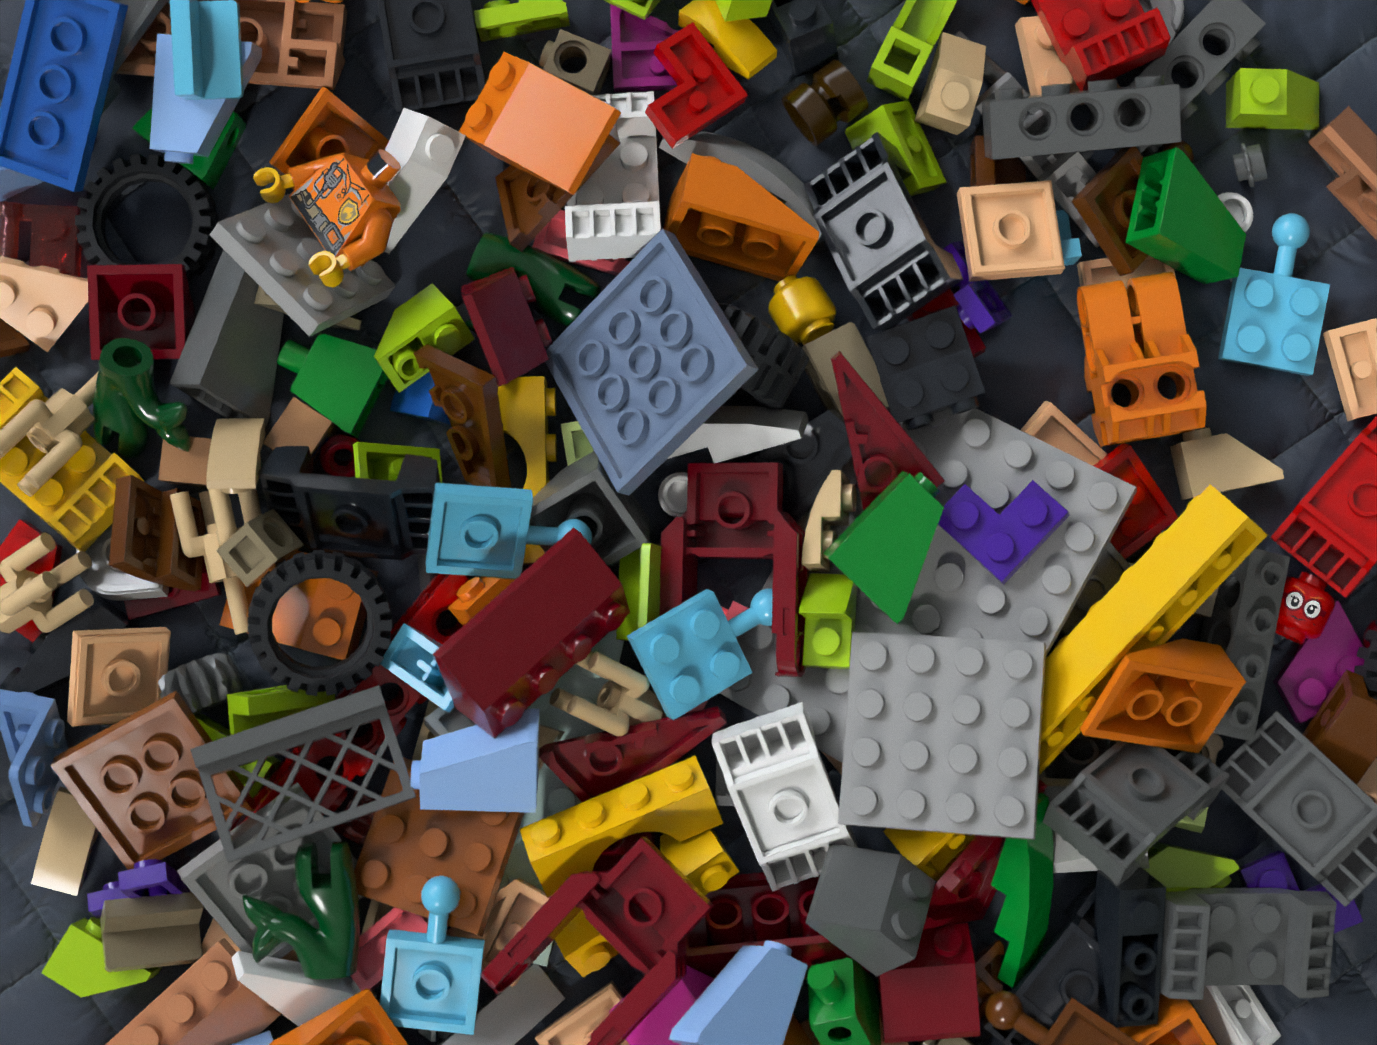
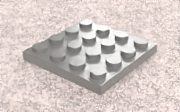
[838,632,1046,840]

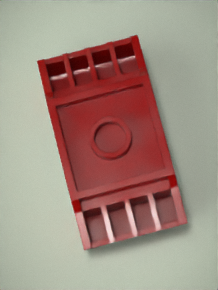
[1031,0,1171,91]
[1270,416,1377,598]

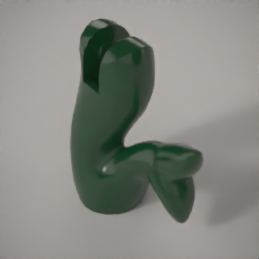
[465,232,602,333]
[93,338,191,458]
[243,841,360,979]

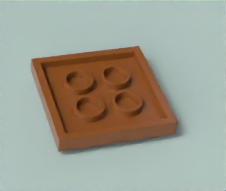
[50,690,255,870]
[354,758,525,936]

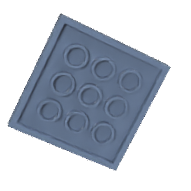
[545,228,758,495]

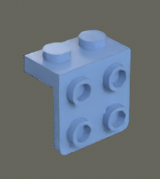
[0,689,68,828]

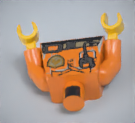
[253,149,401,287]

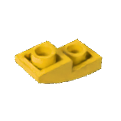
[678,0,777,80]

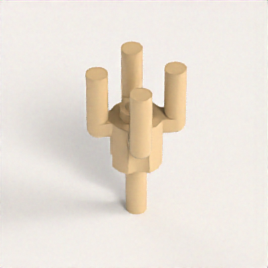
[0,372,98,497]
[170,488,262,635]
[0,533,94,634]
[549,651,667,737]

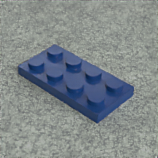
[0,0,128,192]

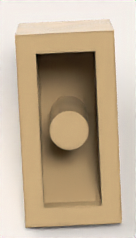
[915,32,986,135]
[1170,428,1284,500]

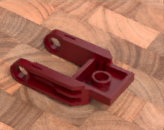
[659,463,809,677]
[480,837,715,1045]

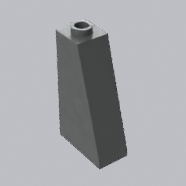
[169,249,284,426]

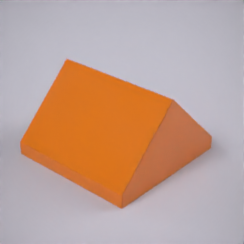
[269,86,389,176]

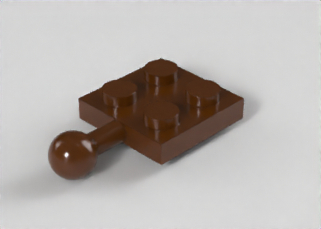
[1072,140,1194,276]
[985,991,1141,1045]

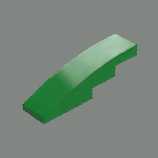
[991,793,1054,988]

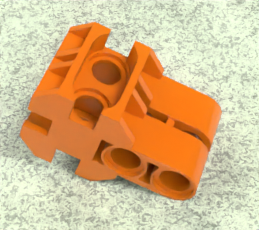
[1077,272,1207,447]

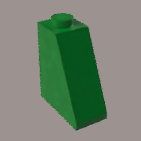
[1125,147,1246,284]
[823,471,944,624]

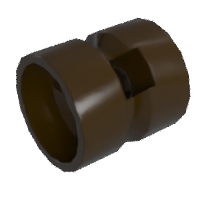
[782,59,869,146]

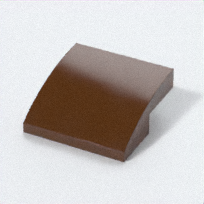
[109,475,205,591]

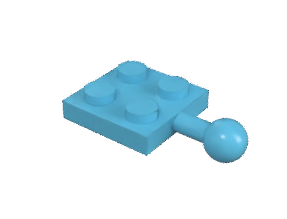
[1218,213,1330,376]
[426,483,592,579]
[627,589,773,720]
[380,876,485,1035]

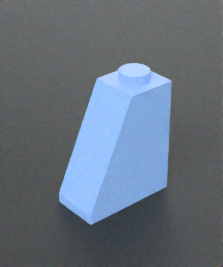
[150,34,262,164]
[411,709,539,813]
[669,940,808,1045]

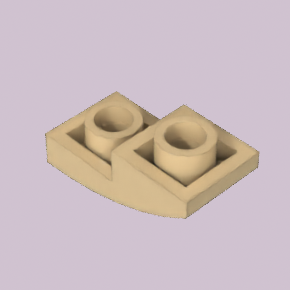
[206,418,265,494]
[802,470,857,572]
[31,786,99,896]

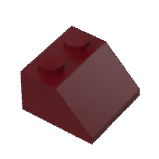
[87,264,196,360]
[461,267,553,387]
[875,923,980,1043]

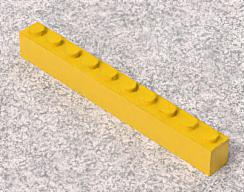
[883,484,1267,881]

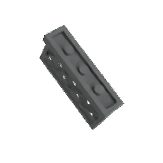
[190,685,416,863]

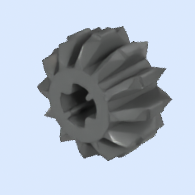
[158,653,243,715]

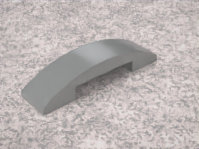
[658,131,822,240]

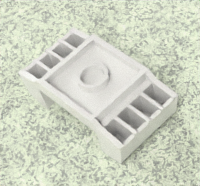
[565,91,661,262]
[712,702,858,892]

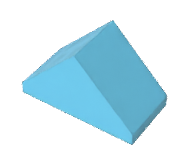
[380,623,454,712]

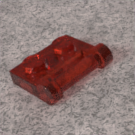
[0,201,82,277]

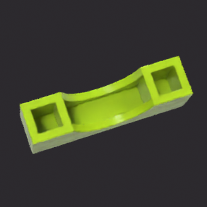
[867,0,958,101]

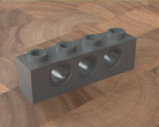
[1112,0,1266,157]
[982,75,1181,159]
[1199,548,1290,742]

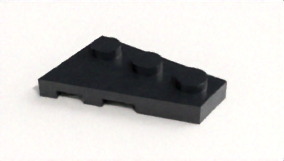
[745,408,852,523]

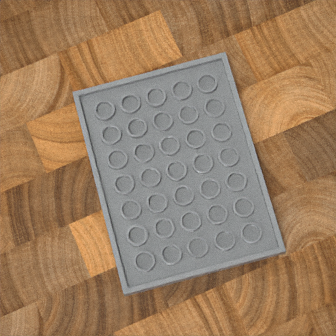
[720,407,1137,763]

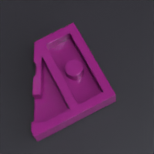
[610,4,678,92]
[1273,601,1365,723]

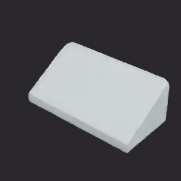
[1191,985,1281,1045]

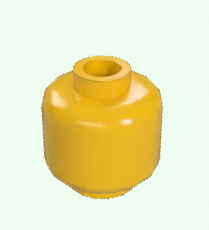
[768,275,837,345]

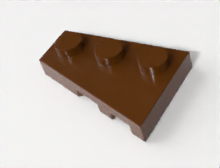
[495,124,620,252]
[414,344,511,488]

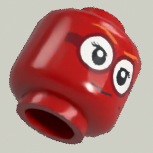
[1275,571,1336,644]

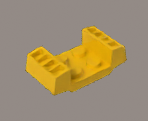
[0,367,144,552]

